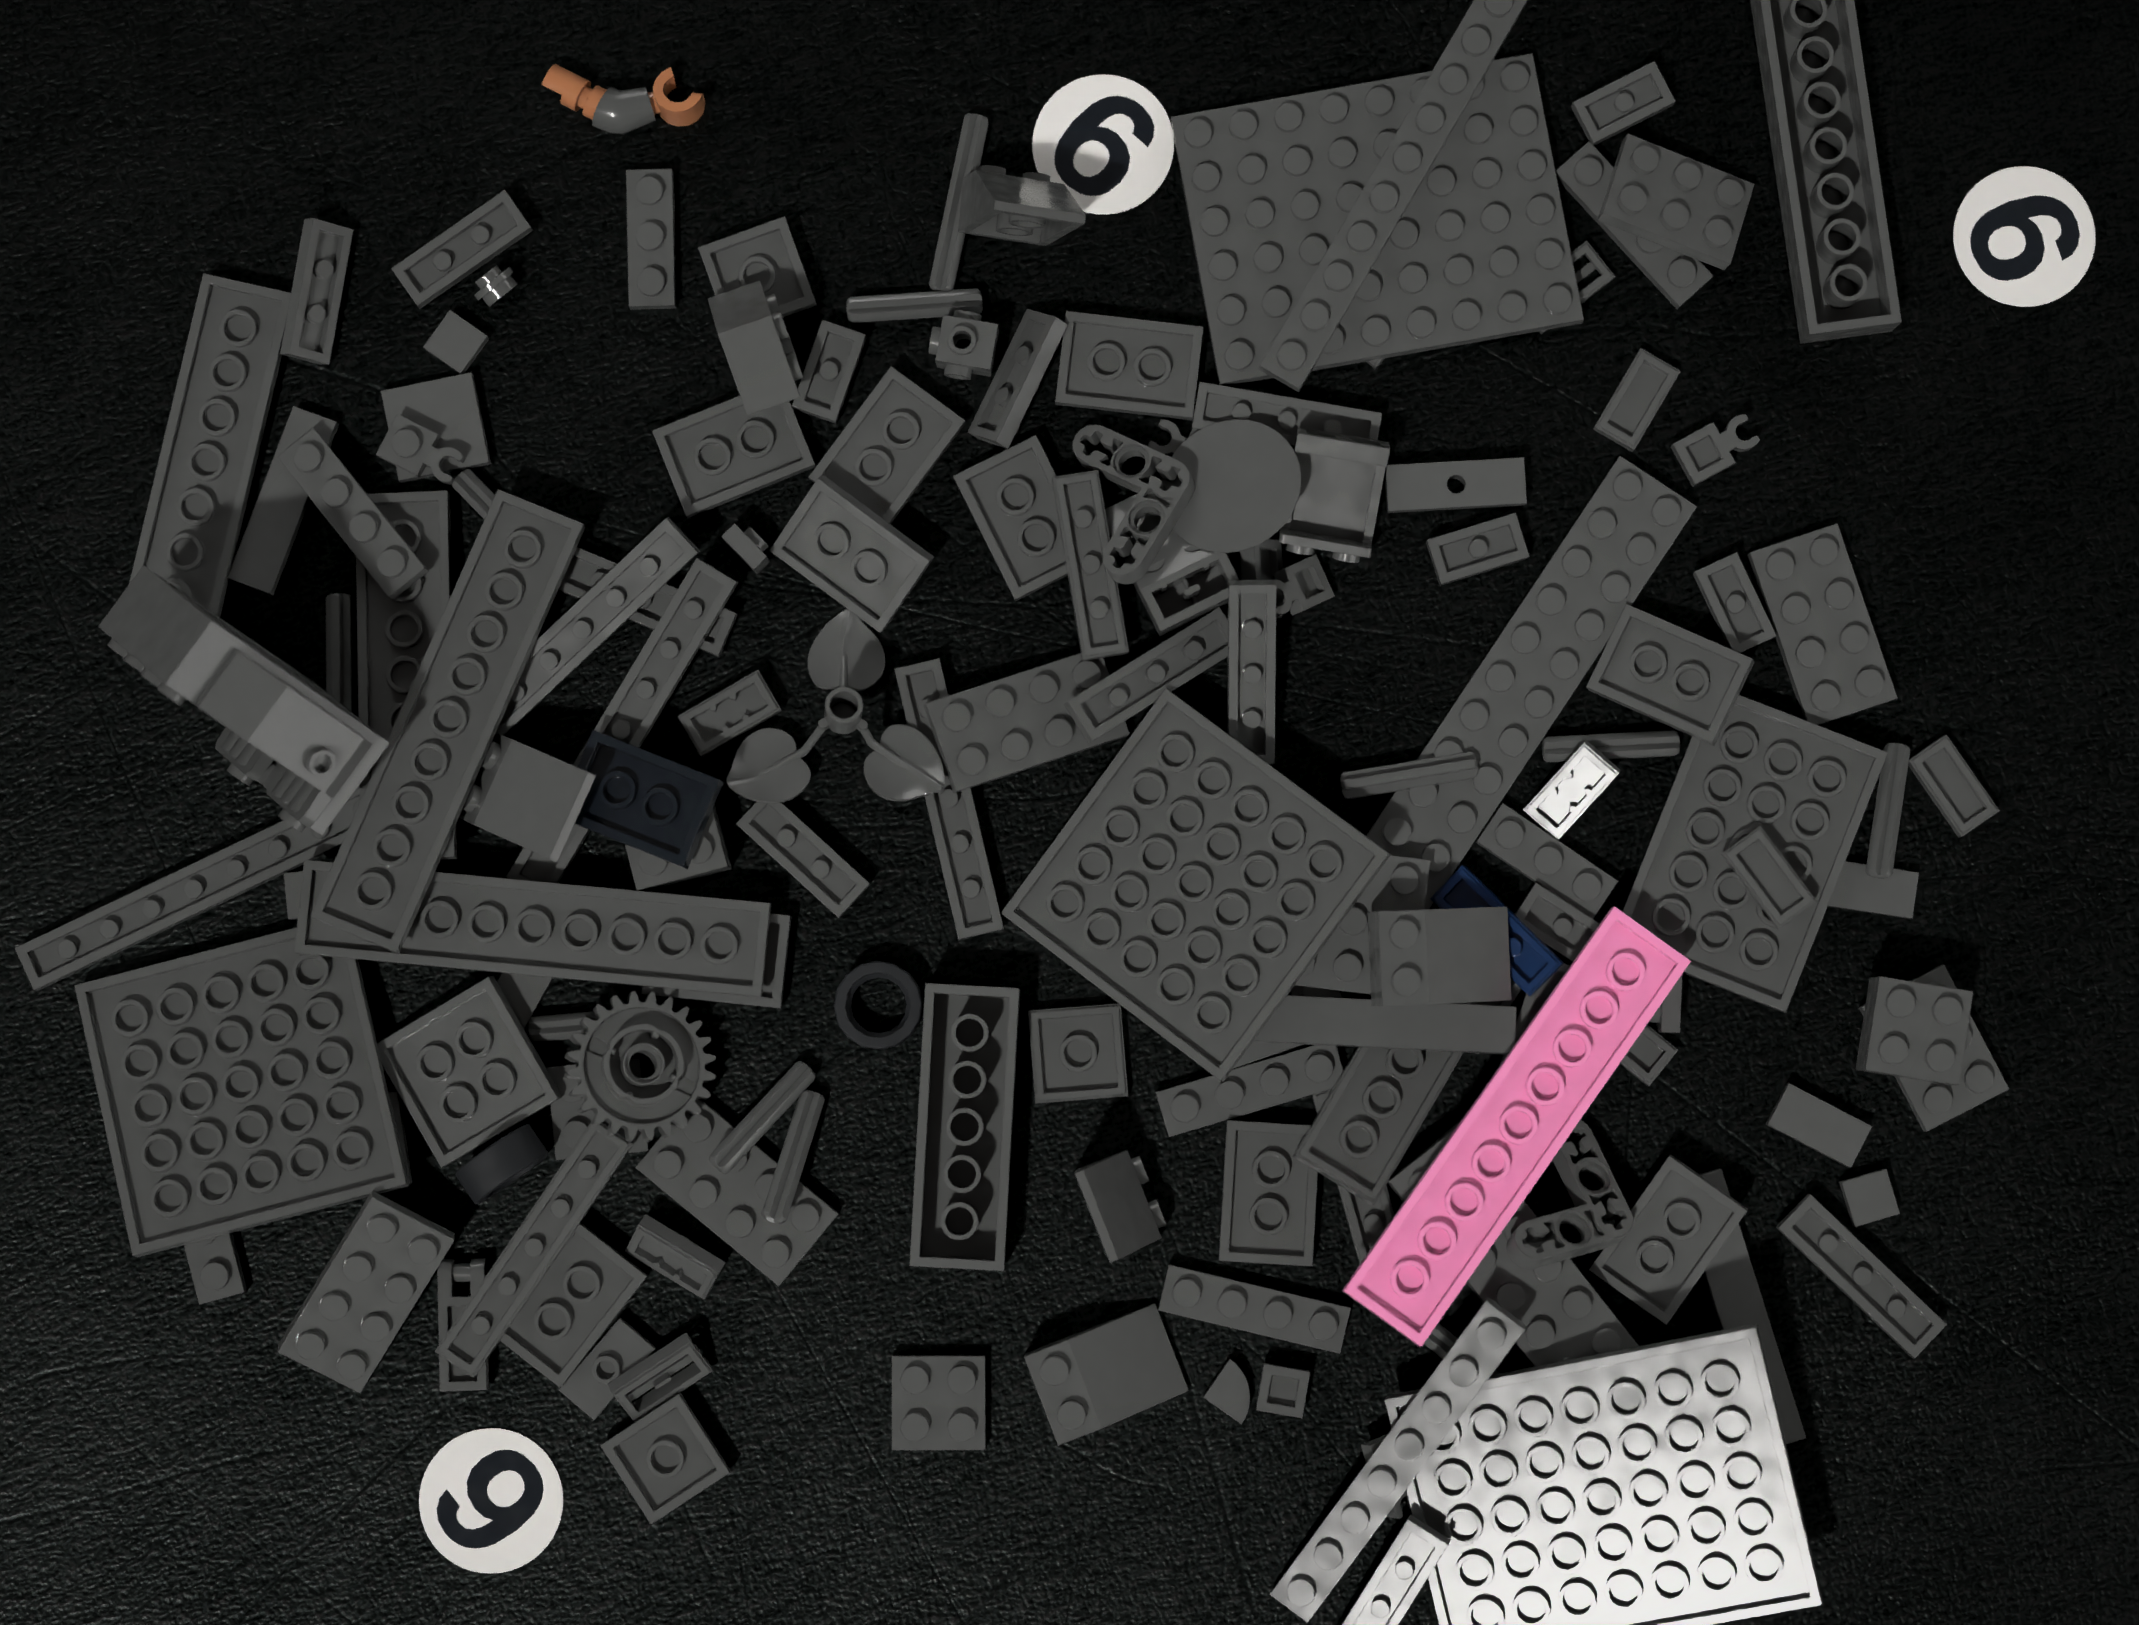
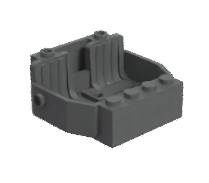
[98,565,390,835]

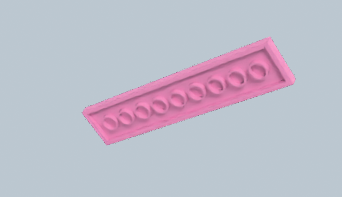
[1342,906,1691,1347]

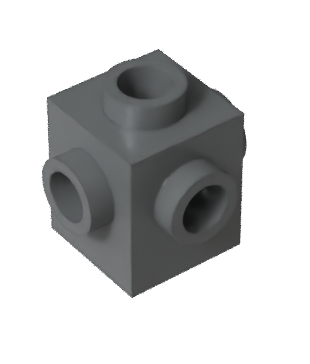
[929,310,999,380]

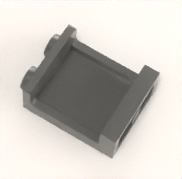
[1279,427,1390,563]

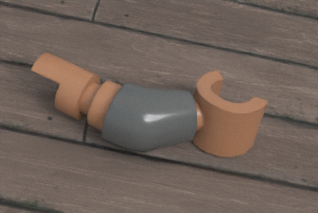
[542,64,705,135]

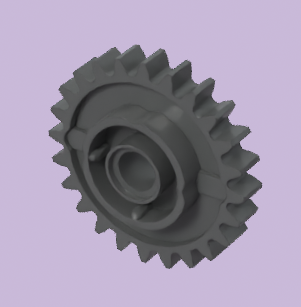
[564,991,716,1142]

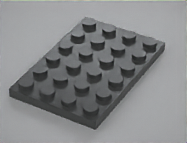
[1623,695,1888,1013]

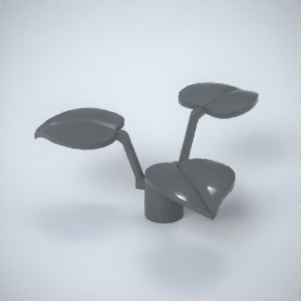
[726,609,945,803]

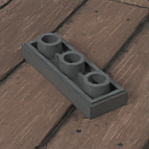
[1385,457,1527,513]

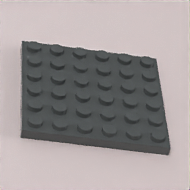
[1001,688,1391,1081]
[74,927,410,1257]

